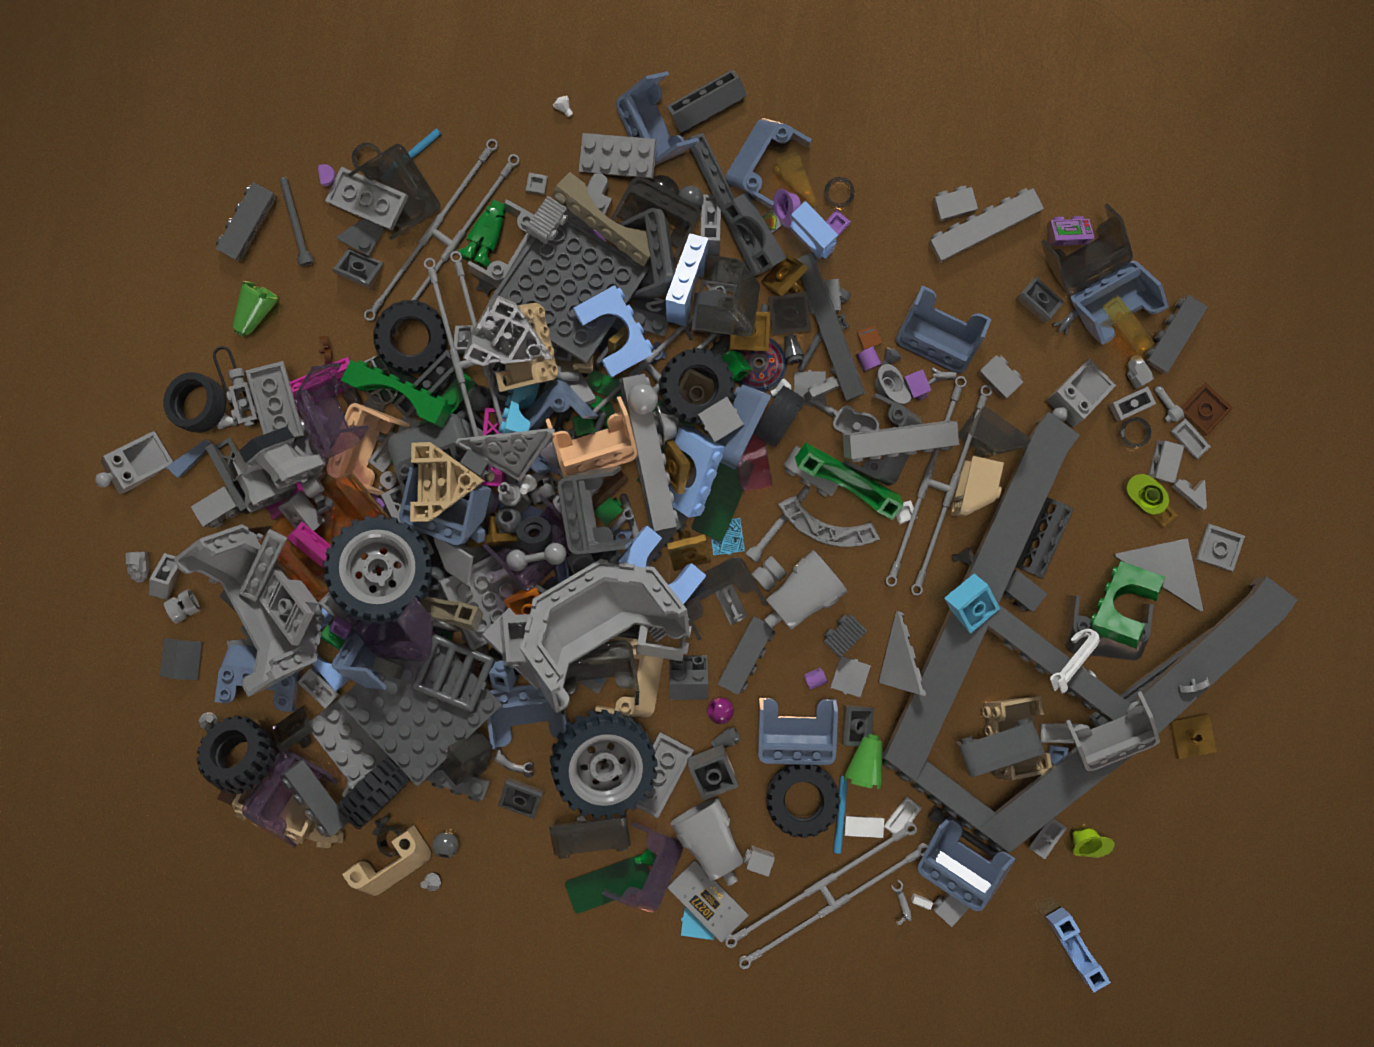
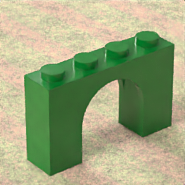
[1090,561,1165,649]

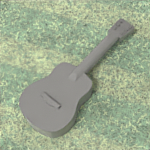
[793,384,879,434]

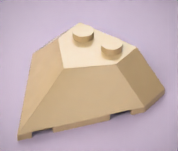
[410,442,484,522]

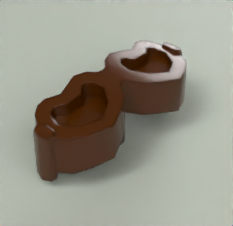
[319,335,333,366]

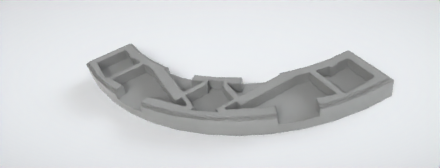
[778,495,880,547]

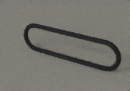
[213,346,246,408]

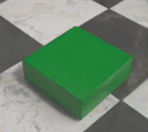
[571,416,596,437]

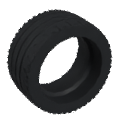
[163,372,227,433]
[753,386,806,447]

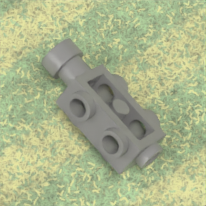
[227,368,259,427]

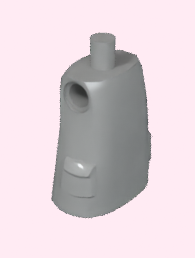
[764,550,848,630]
[670,798,744,886]

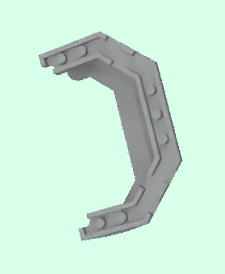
[174,524,324,697]
[520,559,689,713]

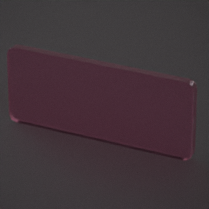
[737,418,772,491]

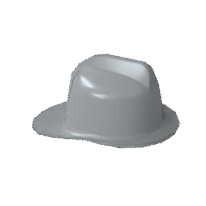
[875,364,911,404]
[655,405,679,446]

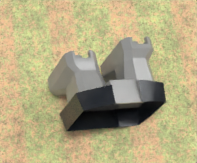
[230,427,326,513]

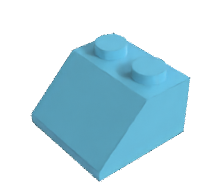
[944,574,1000,634]

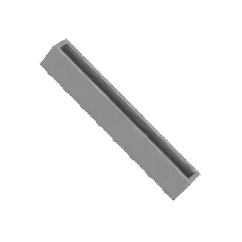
[619,374,678,531]

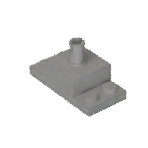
[258,568,322,646]

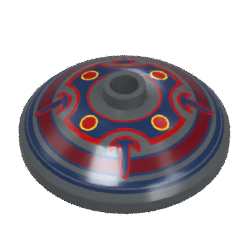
[733,338,787,392]

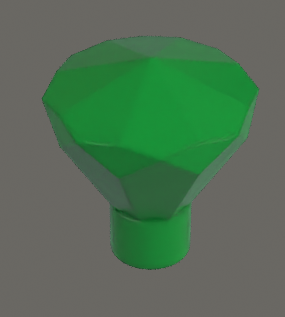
[635,848,656,866]

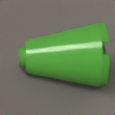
[232,281,278,337]
[843,734,882,789]

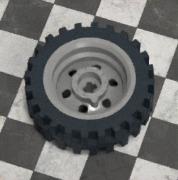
[323,515,432,625]
[550,709,658,820]

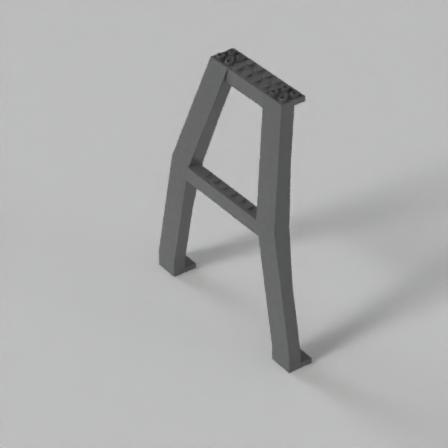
[882,412,1298,853]

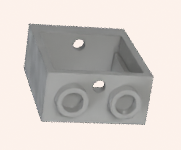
[499,614,530,668]
[636,618,692,661]

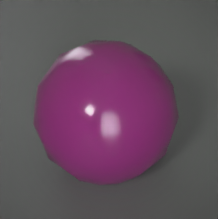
[707,698,734,724]

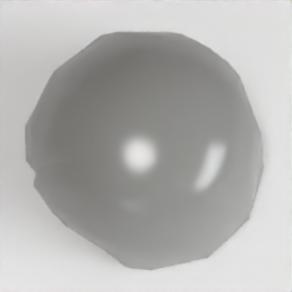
[628,383,658,415]

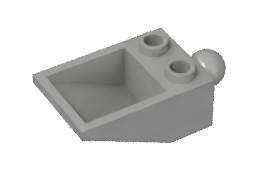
[1047,358,1116,427]
[95,431,173,495]

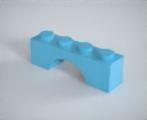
[498,383,540,434]

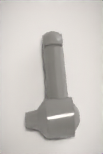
[1155,386,1184,422]

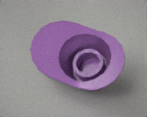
[773,189,801,227]

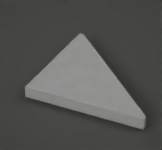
[454,428,555,481]
[1114,538,1203,611]
[879,611,926,696]

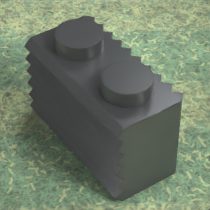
[823,614,867,658]

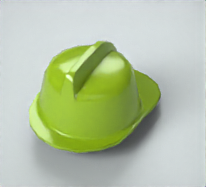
[1127,474,1169,514]
[1073,828,1115,858]

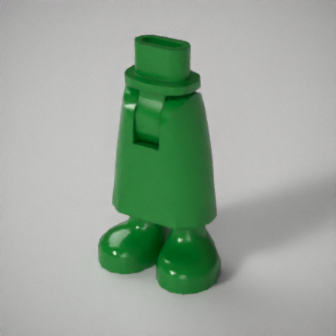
[458,200,505,269]

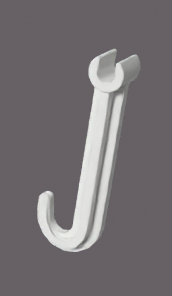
[1050,629,1100,693]

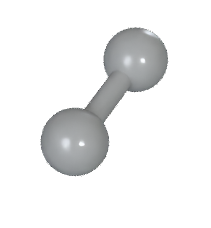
[506,543,566,572]

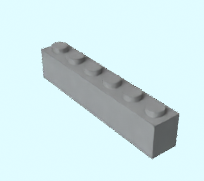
[929,188,1044,263]
[842,421,959,462]

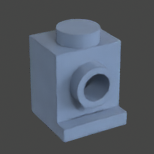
[489,661,518,692]

